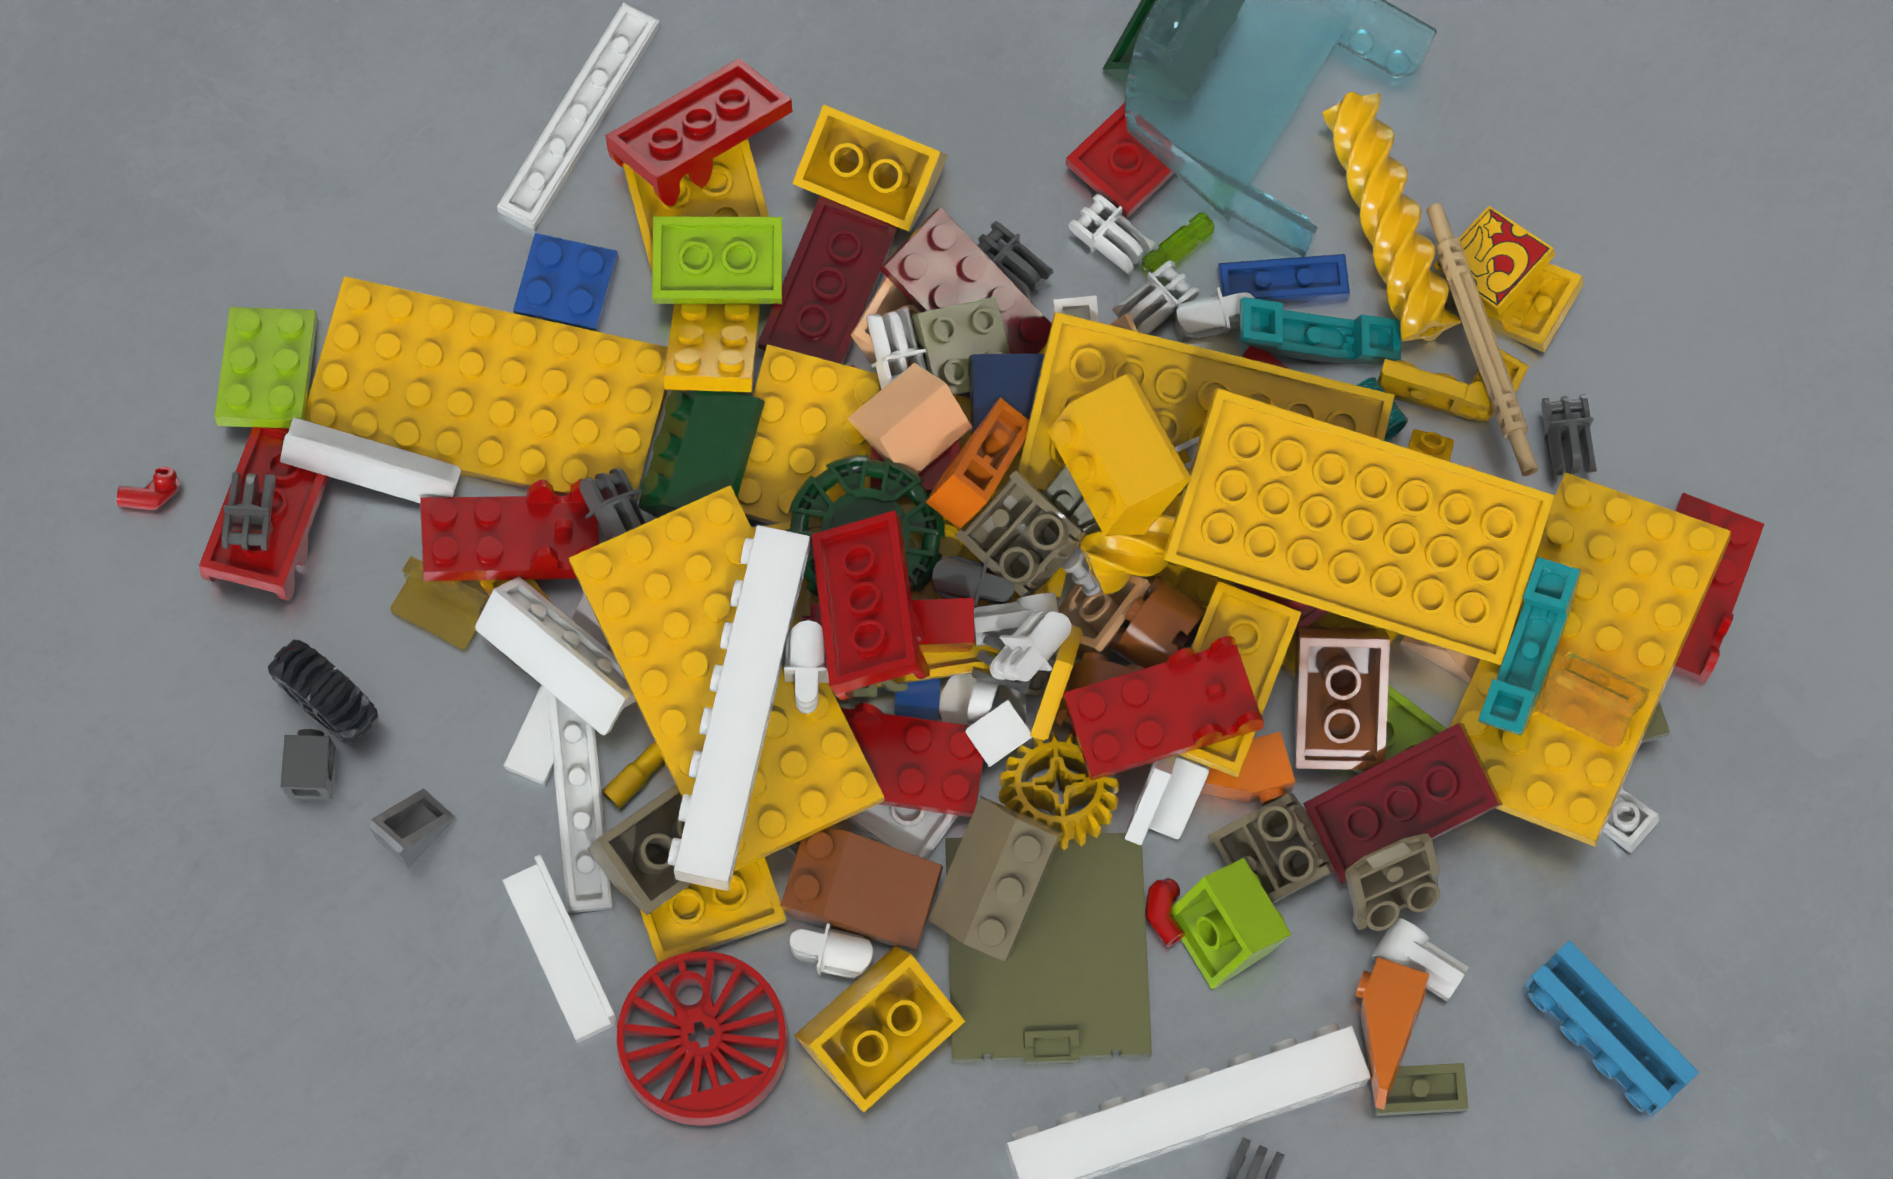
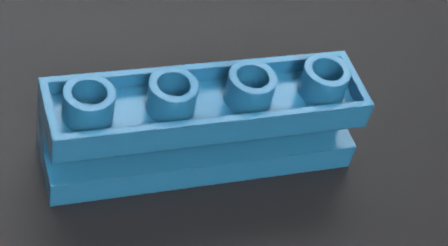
[1524,940,1700,1116]

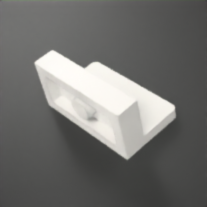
[1125,755,1210,845]

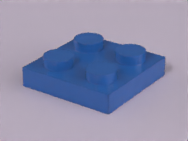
[513,233,619,332]

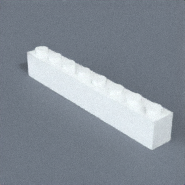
[668,525,810,891]
[1006,1024,1371,1179]

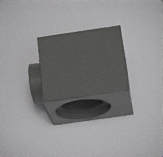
[280,729,336,799]

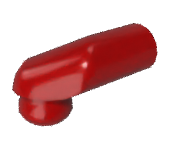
[116,466,180,510]
[1145,878,1185,947]

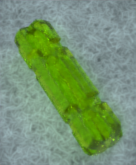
[1141,212,1215,274]

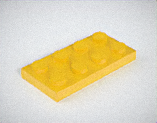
[1178,581,1302,778]

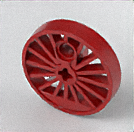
[616,951,789,1126]

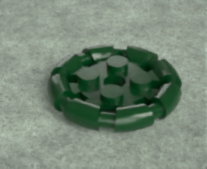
[785,455,945,598]

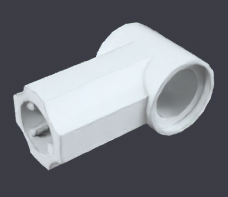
[974,593,1059,647]
[1371,918,1469,1001]

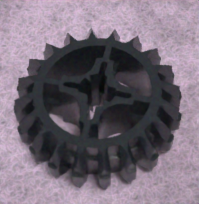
[268,639,378,744]

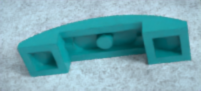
[1240,297,1401,364]
[1478,557,1581,736]

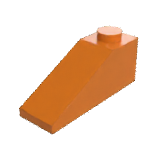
[926,397,1029,529]
[1151,732,1295,806]
[1356,957,1430,1110]

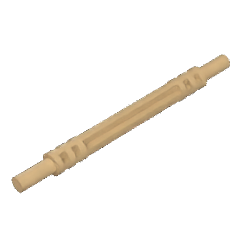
[1426,203,1539,476]

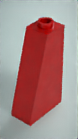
[802,598,974,653]

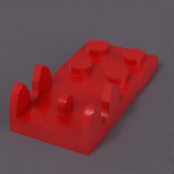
[605,58,793,206]
[199,427,329,601]
[420,479,599,581]
[1673,493,1765,683]
[811,510,930,701]
[1063,636,1264,781]
[840,703,984,817]

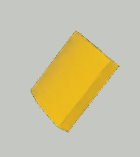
[1483,263,1584,353]

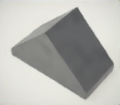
[368,788,455,869]

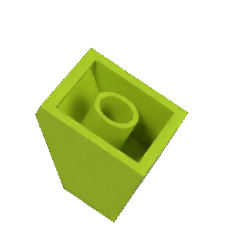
[1170,858,1292,990]

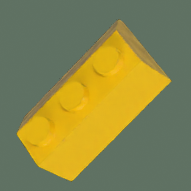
[792,104,948,232]
[1047,374,1192,536]
[794,946,966,1112]

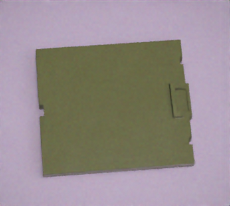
[945,833,1152,1065]

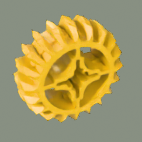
[998,732,1119,851]

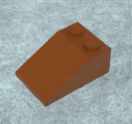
[1295,627,1390,770]
[780,827,943,952]

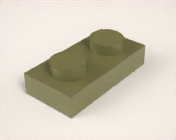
[1374,1063,1468,1116]

